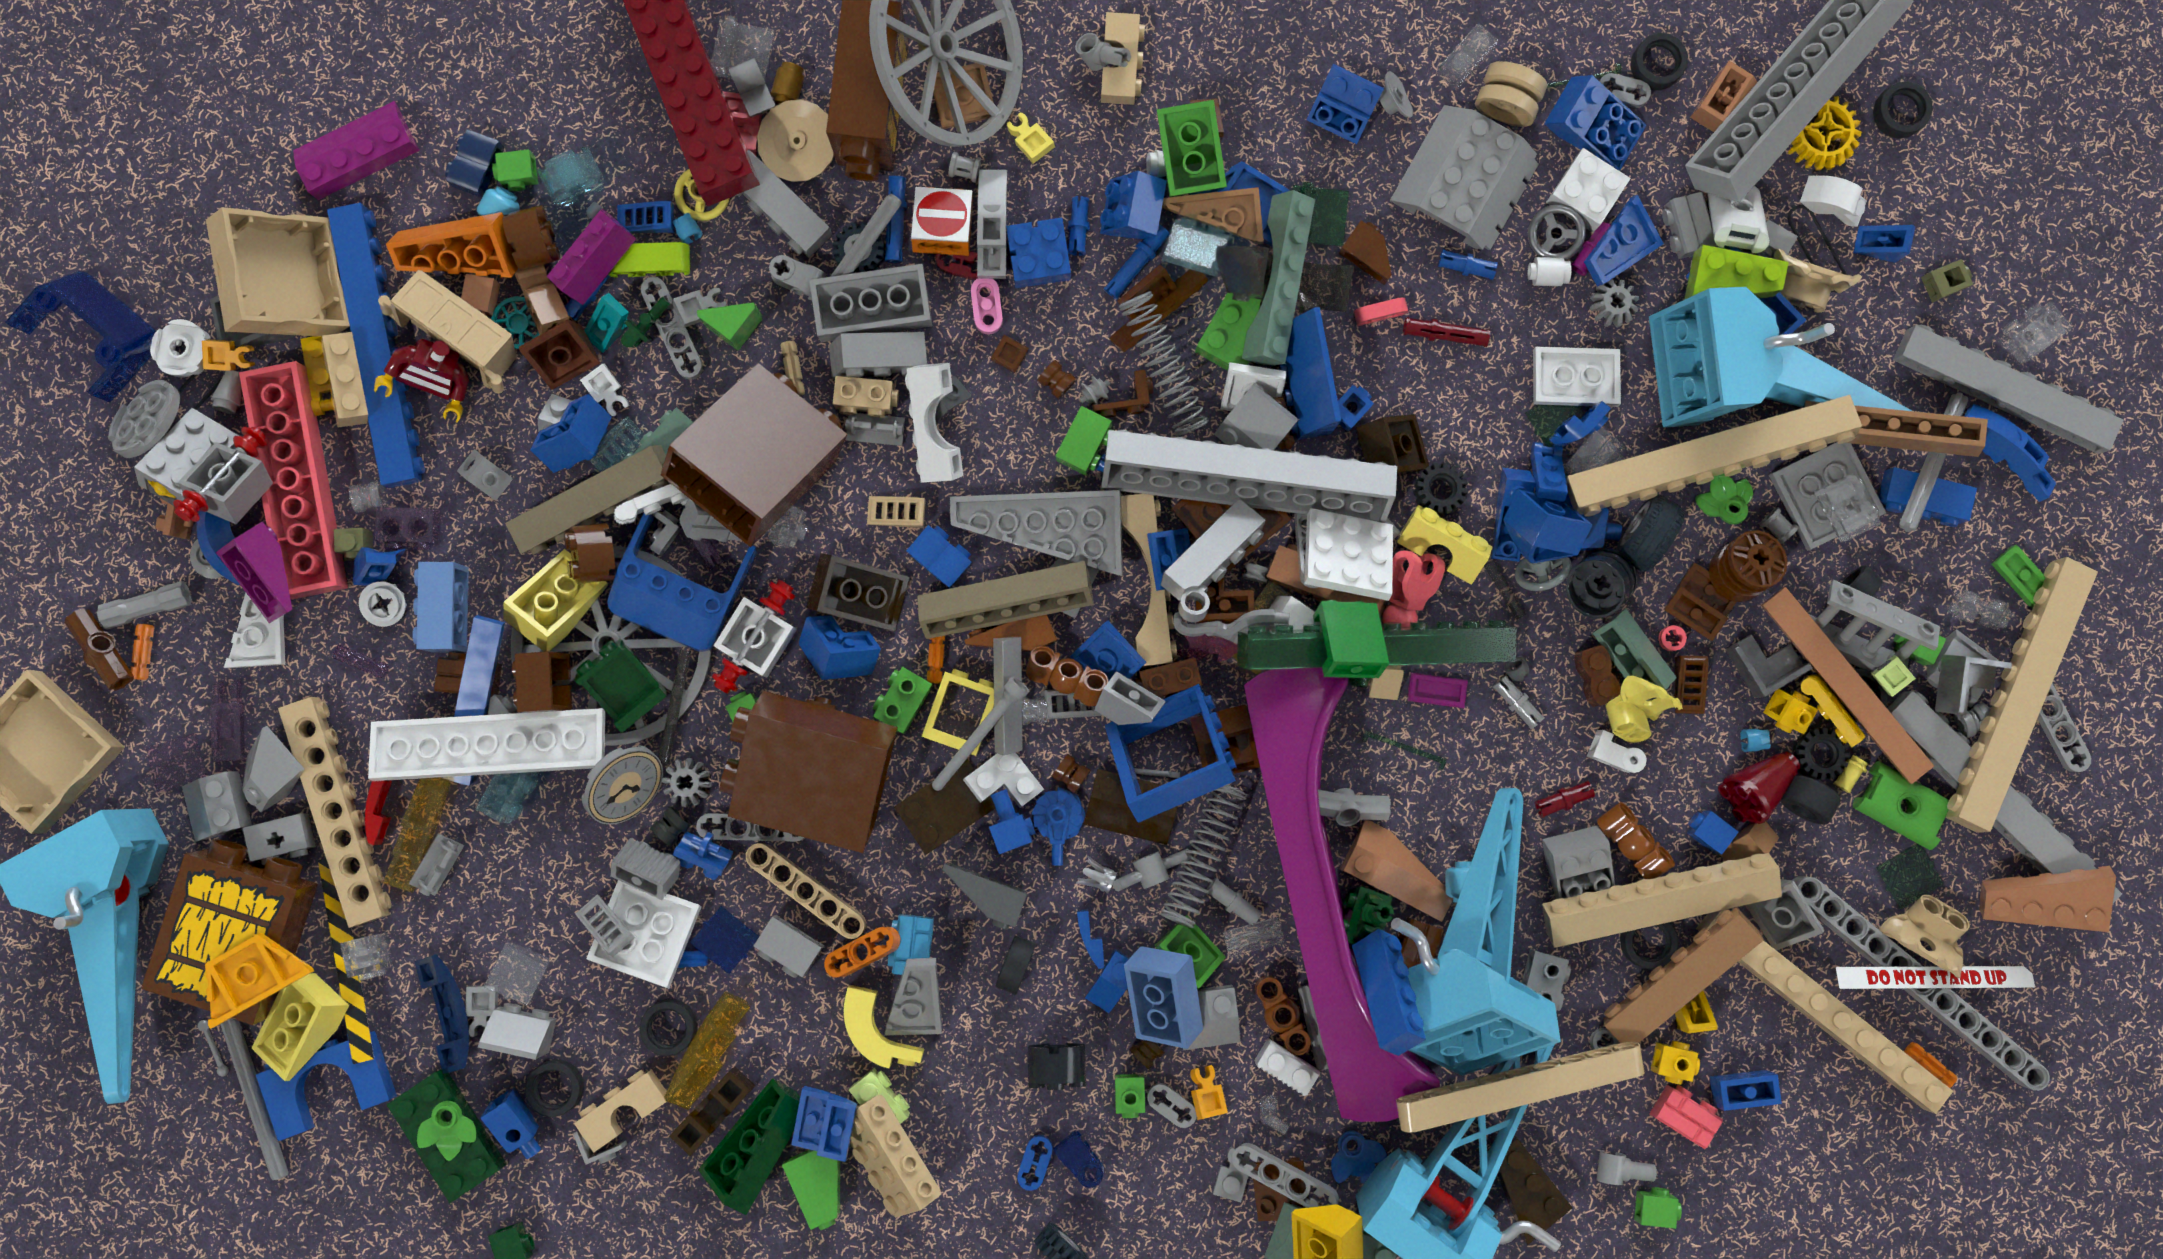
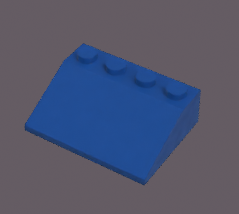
[1279,307,1341,440]

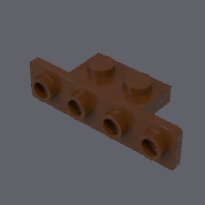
[1109,264,1209,352]

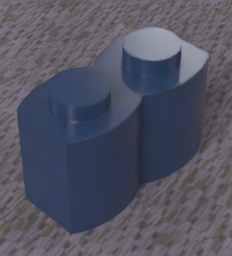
[445,129,504,198]

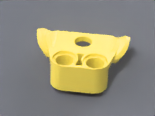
[1606,676,1683,743]

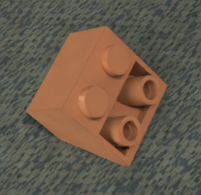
[1690,61,1757,132]

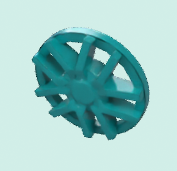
[491,296,540,349]

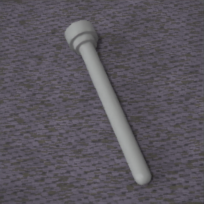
[932,677,1030,791]

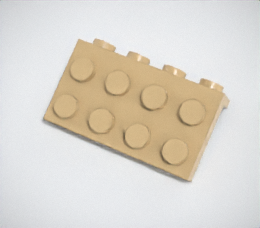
[850,1095,941,1218]

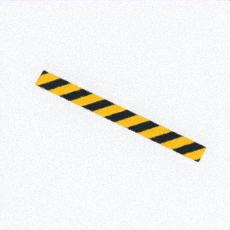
[318,858,374,1064]

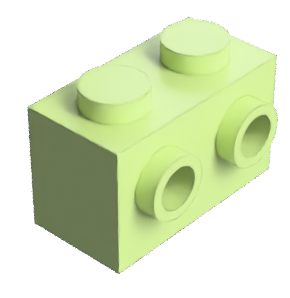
[849,1068,910,1124]

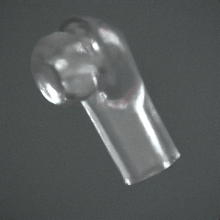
[1258,1094,1290,1136]

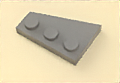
[884,958,942,1036]

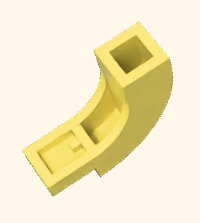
[844,985,924,1068]

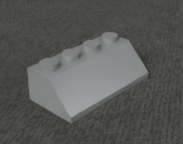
[809,264,933,342]

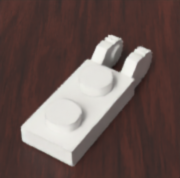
[614,484,688,525]

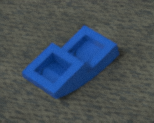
[1077,910,1104,969]

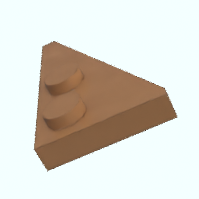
[1162,187,1264,244]

